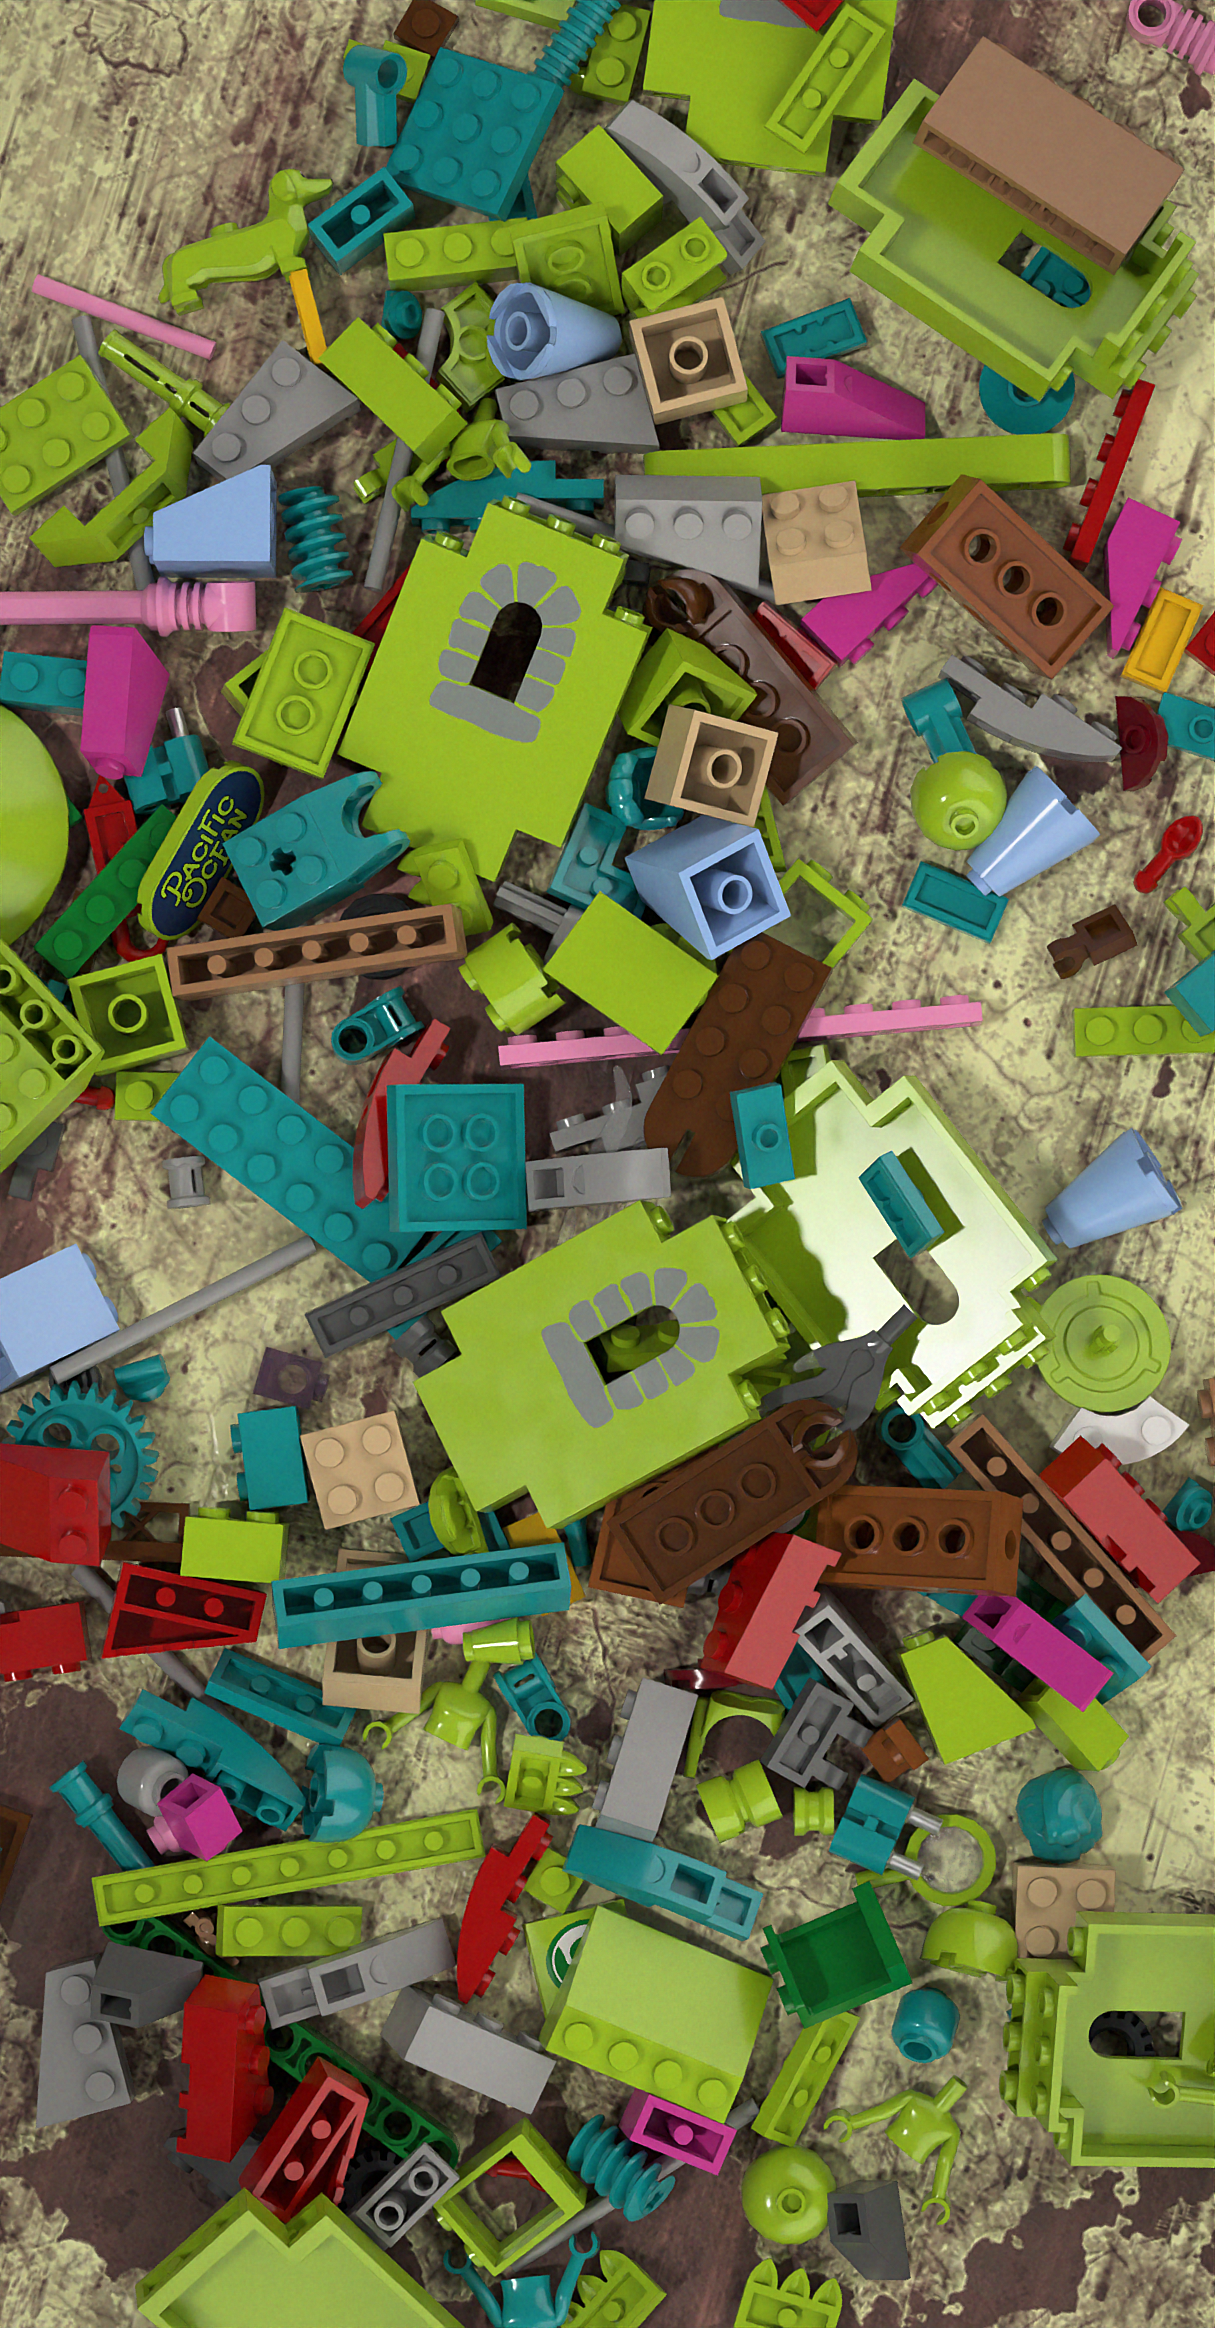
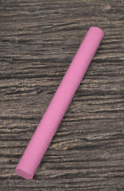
[32,274,217,360]

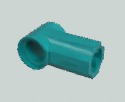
[343,45,407,147]
[901,678,977,763]
[875,1405,963,1489]

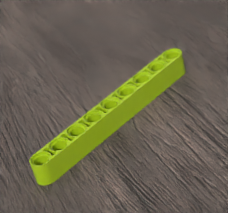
[643,433,1071,498]

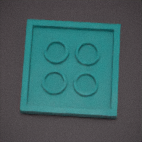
[385,47,565,222]
[387,1084,527,1232]

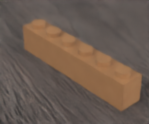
[166,904,467,1001]
[943,1414,1176,1662]

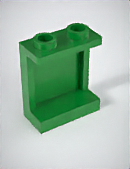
[760,1881,913,2029]

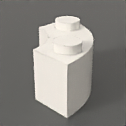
[1048,1396,1189,1465]

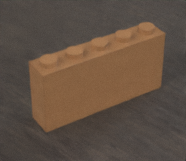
[913,36,1185,275]

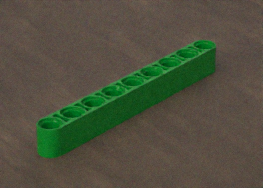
[102,1916,460,2170]

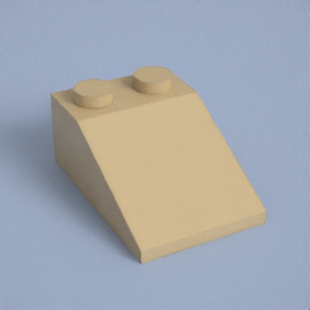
[322,1549,435,1714]

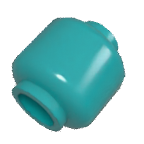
[891,1987,960,2063]

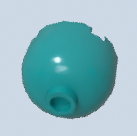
[301,1744,384,1843]

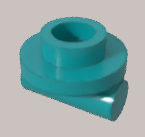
[381,290,422,342]
[114,1354,170,1402]
[1162,1477,1213,1532]

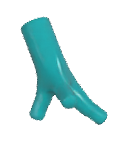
[564,1515,592,1567]

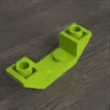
[29,407,194,567]

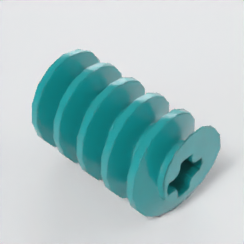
[278,486,353,593]
[566,2114,676,2221]

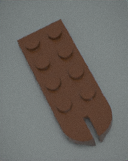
[642,568,858,806]
[643,932,833,1179]
[606,1399,858,1605]

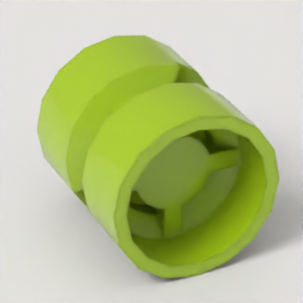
[696,1759,783,1843]

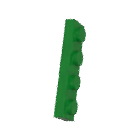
[32,804,177,979]

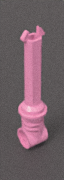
[1126,0,1215,76]
[0,576,256,637]

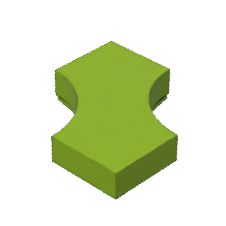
[435,281,505,412]

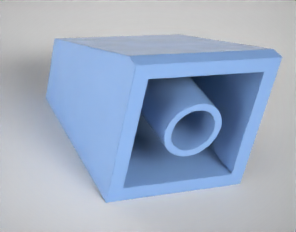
[144,465,277,578]
[624,815,791,960]
[0,1244,120,1394]

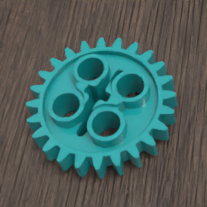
[2,1381,159,1528]

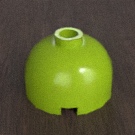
[910,751,1007,851]
[920,1900,1018,1983]
[741,2144,837,2245]

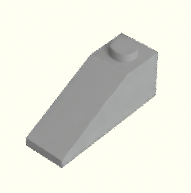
[793,1583,914,1728]

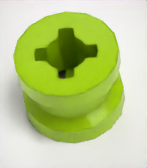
[793,1787,834,1836]

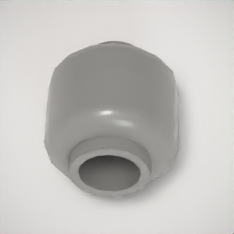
[117,1746,189,1817]

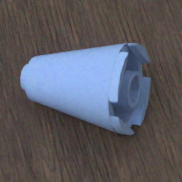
[487,282,622,381]
[966,766,1100,897]
[1042,1127,1183,1249]

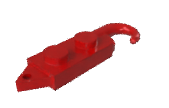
[83,775,169,962]

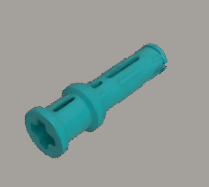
[48,1760,155,1872]

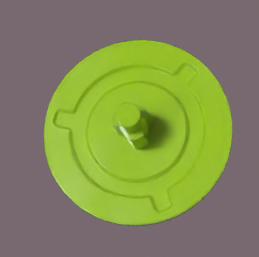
[1036,1274,1171,1413]

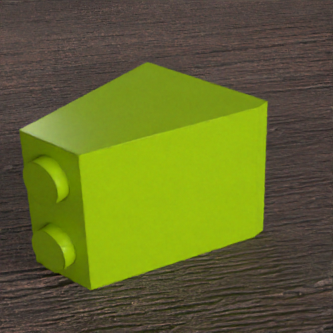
[895,1628,1036,1765]

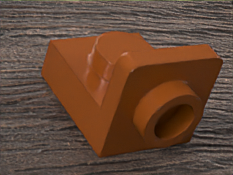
[860,1716,929,1783]

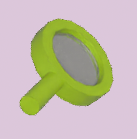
[855,1813,996,1906]

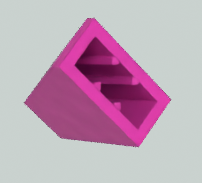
[80,625,170,779]

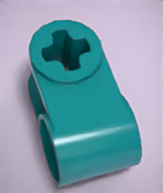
[331,986,426,1065]
[493,1651,572,1741]

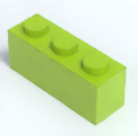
[383,217,527,292]
[318,317,468,465]

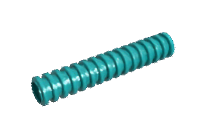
[526,0,621,97]

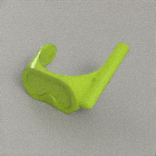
[683,1690,785,1779]

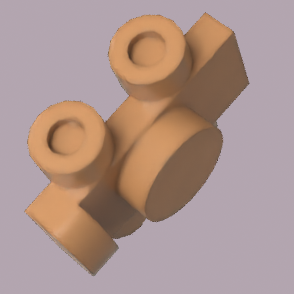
[183,1908,244,1967]

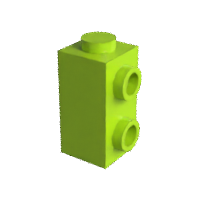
[1015,1677,1129,1772]

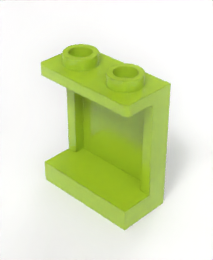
[622,216,727,319]

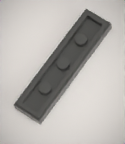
[304,1231,501,1358]

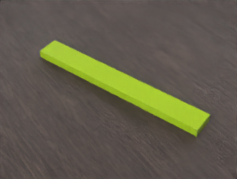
[91,1809,486,1927]

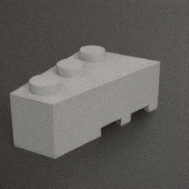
[193,340,361,482]
[495,353,659,454]
[614,475,762,590]
[592,1677,698,1844]
[36,1953,136,2129]
[380,1985,557,2115]

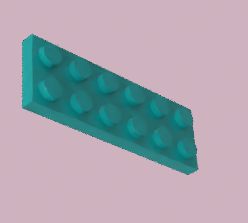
[150,1036,426,1282]

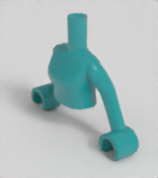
[443,2231,600,2328]

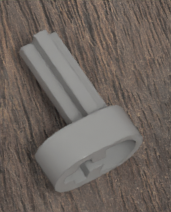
[493,880,585,965]

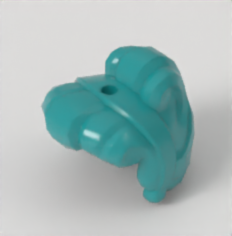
[605,747,685,831]
[1015,1768,1103,1864]

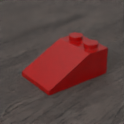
[0,1443,111,1566]

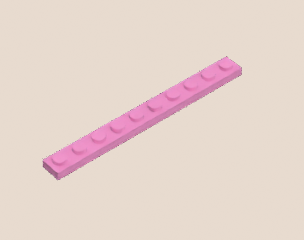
[498,995,983,1070]

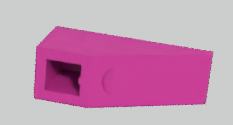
[781,356,925,440]
[1103,497,1182,659]
[800,563,938,668]
[962,1595,1114,1712]

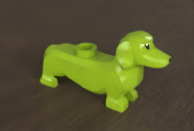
[158,169,334,316]

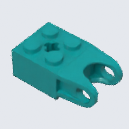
[222,771,410,931]

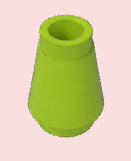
[463,1617,535,1665]

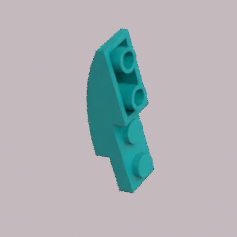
[411,460,604,534]
[119,1689,307,1832]
[562,1824,763,1941]

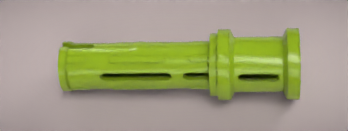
[98,329,231,438]

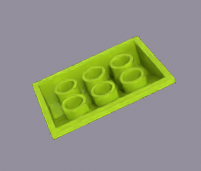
[538,1904,774,2124]

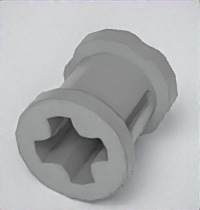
[162,1156,210,1209]

